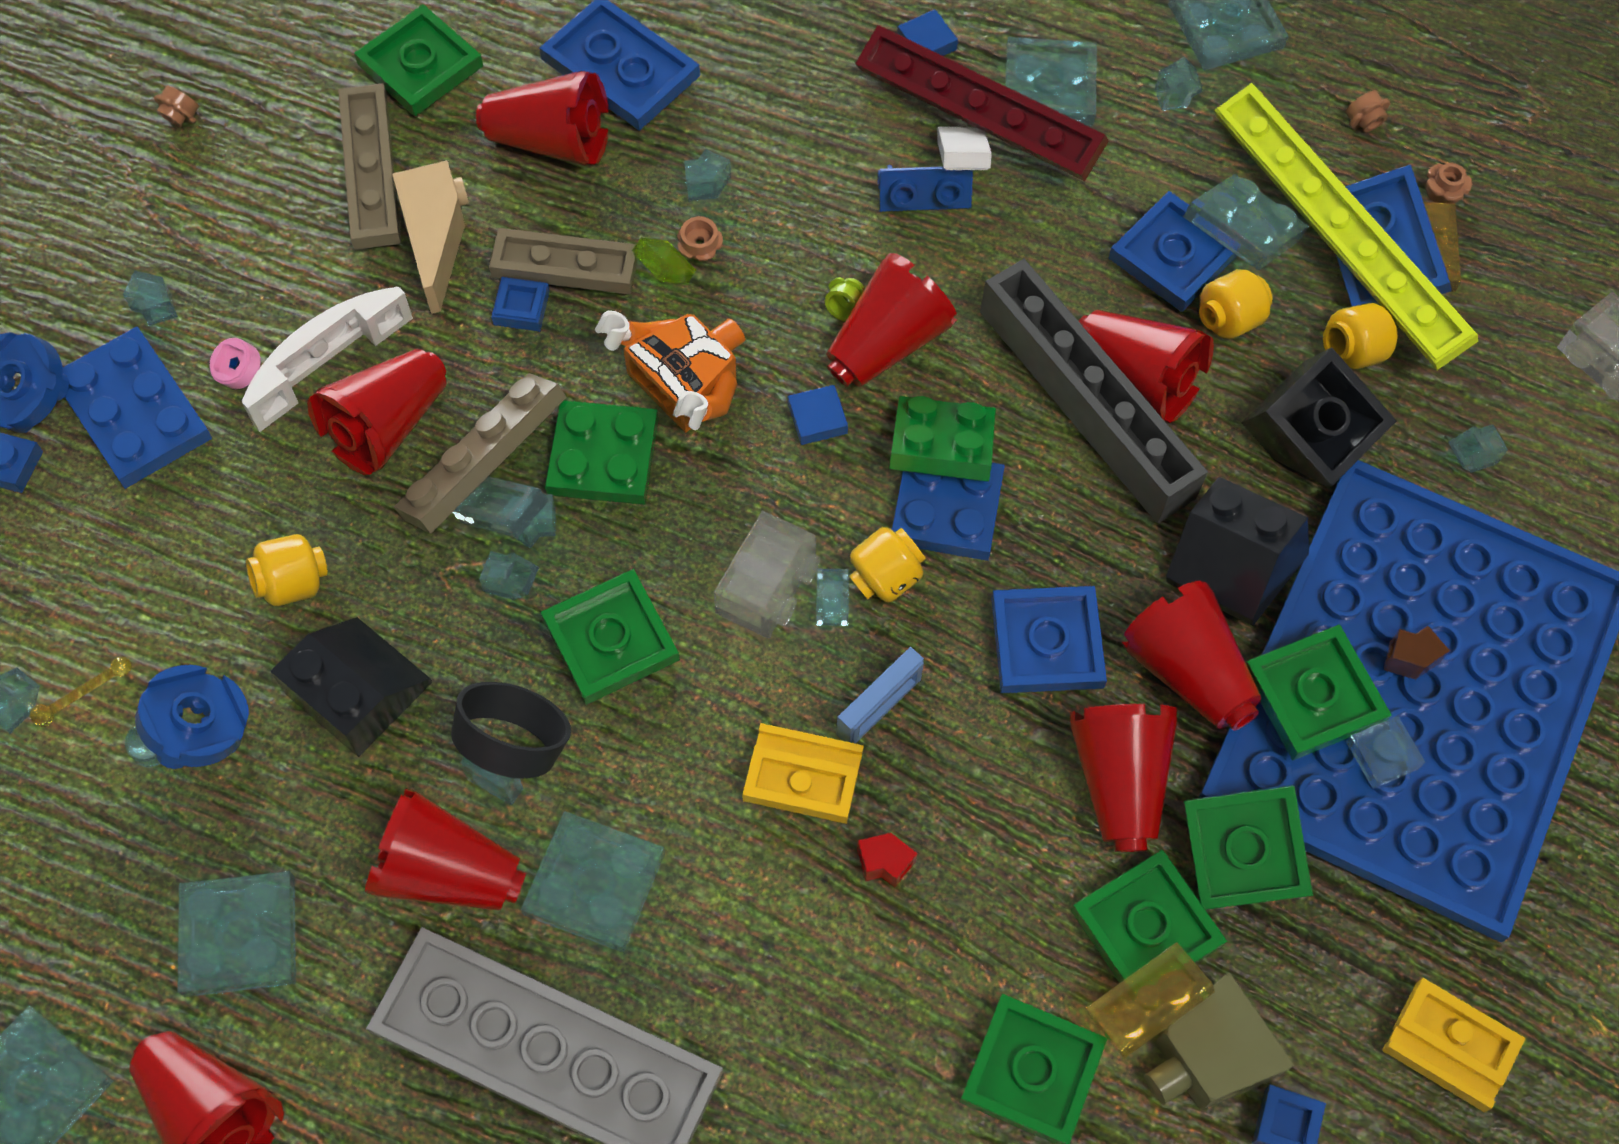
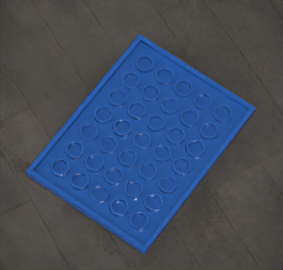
[1198,460,1619,943]

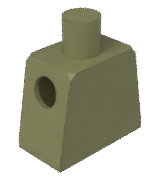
[1144,972,1294,1110]

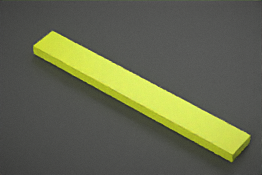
[1214,83,1479,370]

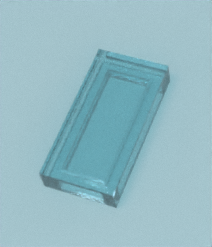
[452,476,549,538]

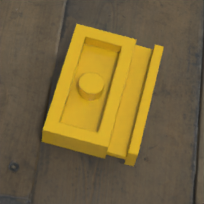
[742,723,864,824]
[1382,978,1526,1113]

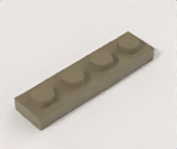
[338,83,401,250]
[394,373,567,534]

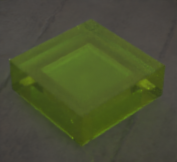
[632,238,697,283]

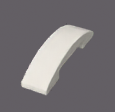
[242,287,413,432]

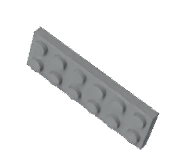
[366,927,723,1144]

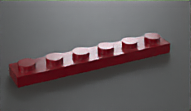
[855,25,1109,182]

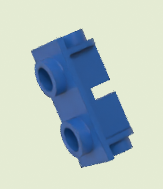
[877,165,973,212]

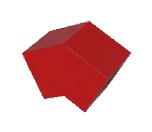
[857,833,918,888]

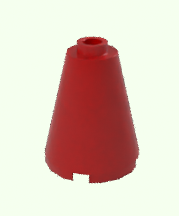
[476,71,609,165]
[826,253,958,387]
[1079,310,1214,423]
[307,349,446,475]
[1122,580,1261,731]
[1070,704,1178,852]
[365,788,527,911]
[129,1031,284,1144]

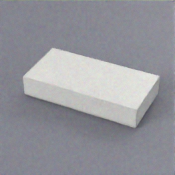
[937,127,991,170]

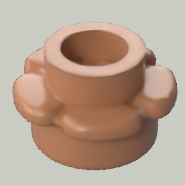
[154,85,199,127]
[1346,90,1390,133]
[1426,162,1472,206]
[677,216,723,261]

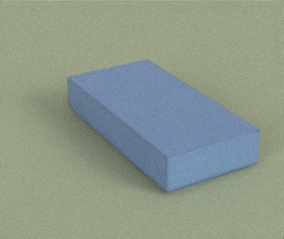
[836,646,924,744]

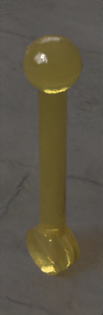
[30,656,132,727]

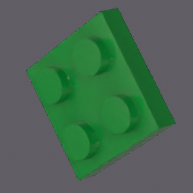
[354,4,483,116]
[889,396,996,482]
[545,400,659,505]
[541,569,680,705]
[1246,624,1392,761]
[1184,785,1313,910]
[1070,849,1227,1004]
[960,993,1108,1144]

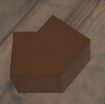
[1384,626,1450,680]

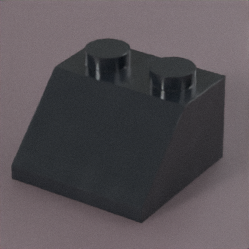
[1242,347,1397,487]
[1166,477,1309,626]
[270,617,432,757]

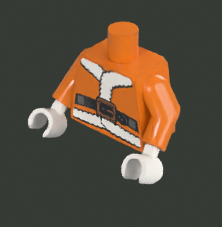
[595,311,745,433]

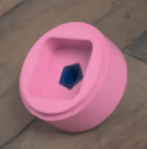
[210,338,261,389]

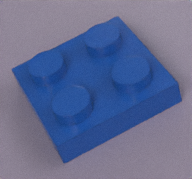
[1108,191,1243,312]
[892,463,1005,561]
[991,586,1107,693]

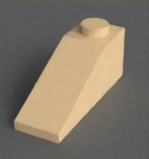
[392,160,469,314]

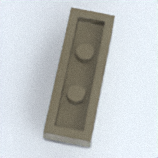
[489,228,639,294]

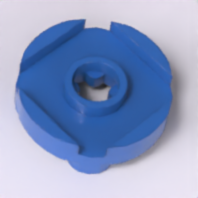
[0,332,69,433]
[135,665,249,769]

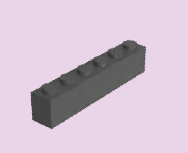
[980,259,1208,524]

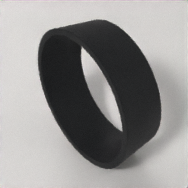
[451,682,571,779]

